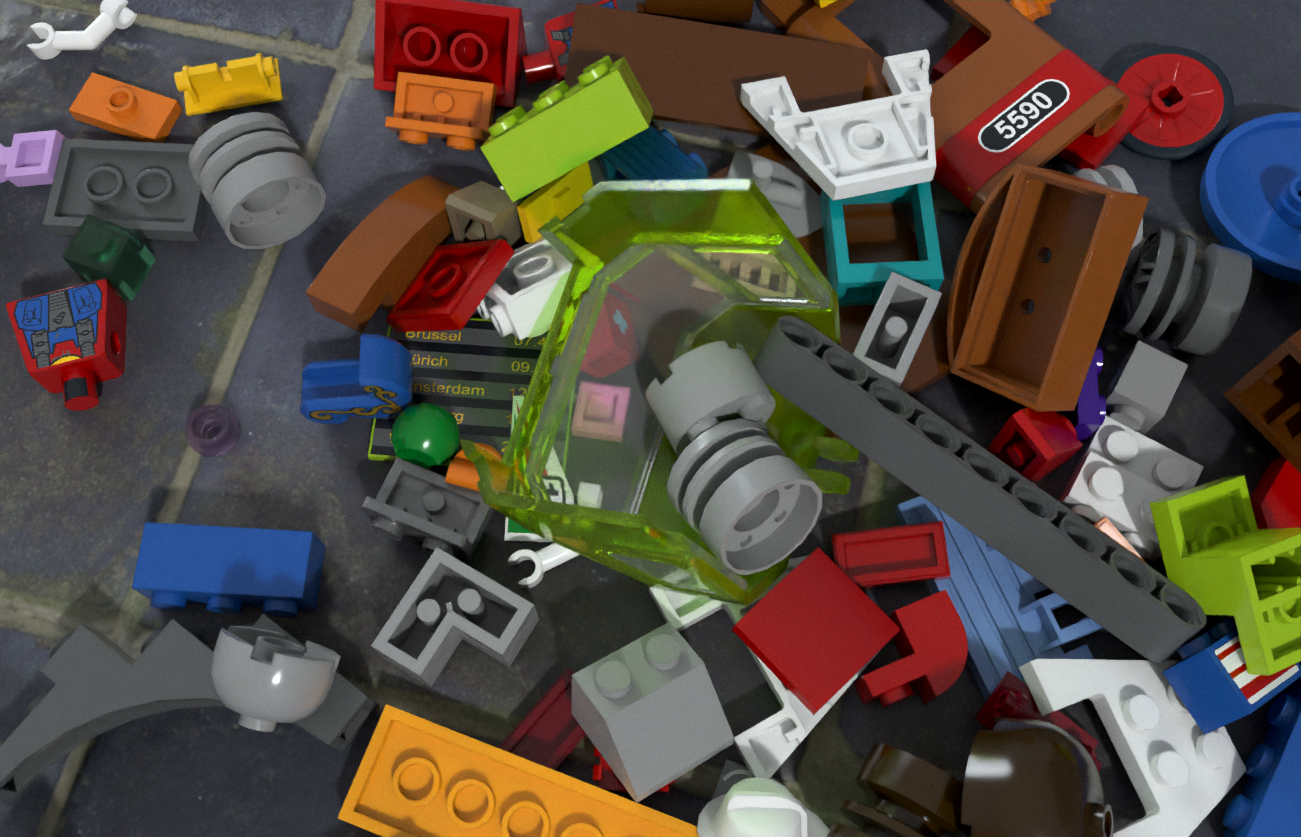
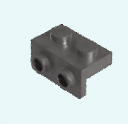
[361,458,497,561]

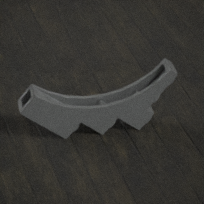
[0,614,379,802]

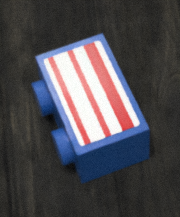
[1162,616,1301,735]

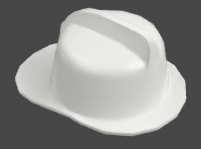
[697,777,830,837]

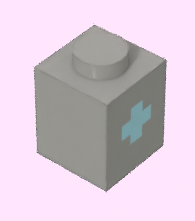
[1104,340,1188,435]

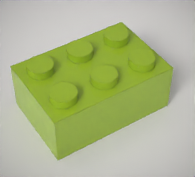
[480,55,654,202]

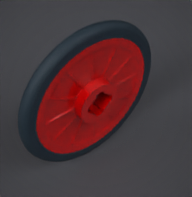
[1109,46,1234,161]

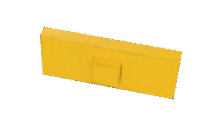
[517,161,595,244]

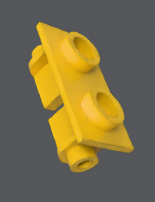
[174,53,283,116]

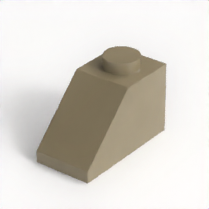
[445,181,525,250]

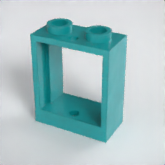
[819,181,944,306]

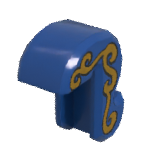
[300,334,414,424]

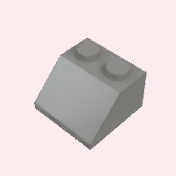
[571,622,734,803]

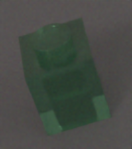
[62,214,156,302]

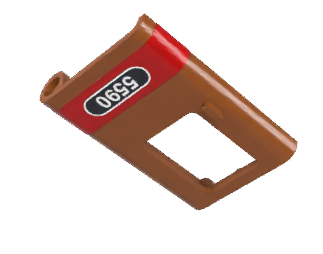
[785,0,1130,215]

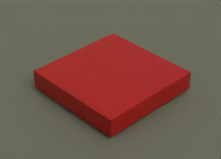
[385,239,515,332]

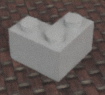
[371,547,539,687]

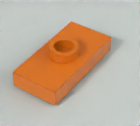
[69,72,183,143]

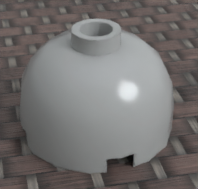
[210,626,341,732]

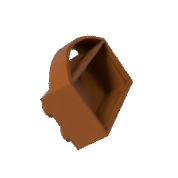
[947,163,1149,412]

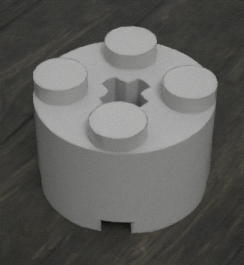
[646,341,776,457]

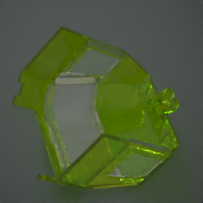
[459,179,859,606]

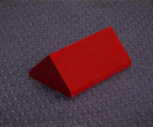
[374,0,527,108]

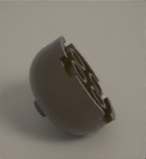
[961,717,1113,837]

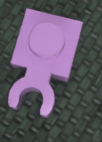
[0,130,66,187]

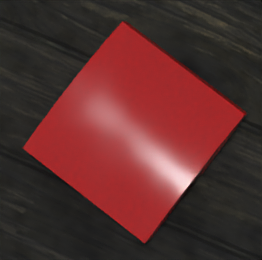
[731,547,901,715]

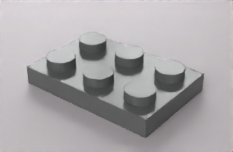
[42,138,207,242]

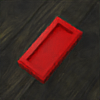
[832,521,951,589]

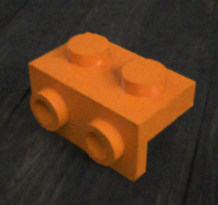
[385,72,497,151]

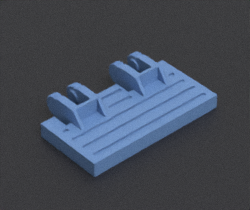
[894,481,1103,701]

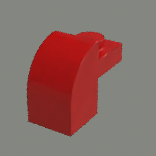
[854,589,968,708]

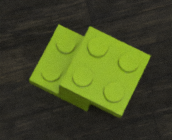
[1149,475,1301,676]

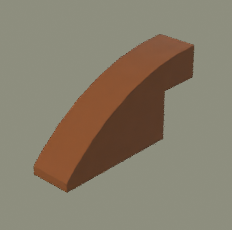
[305,175,461,333]

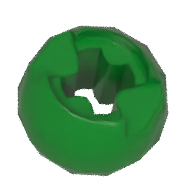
[391,403,460,469]

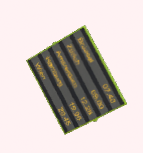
[368,318,570,474]

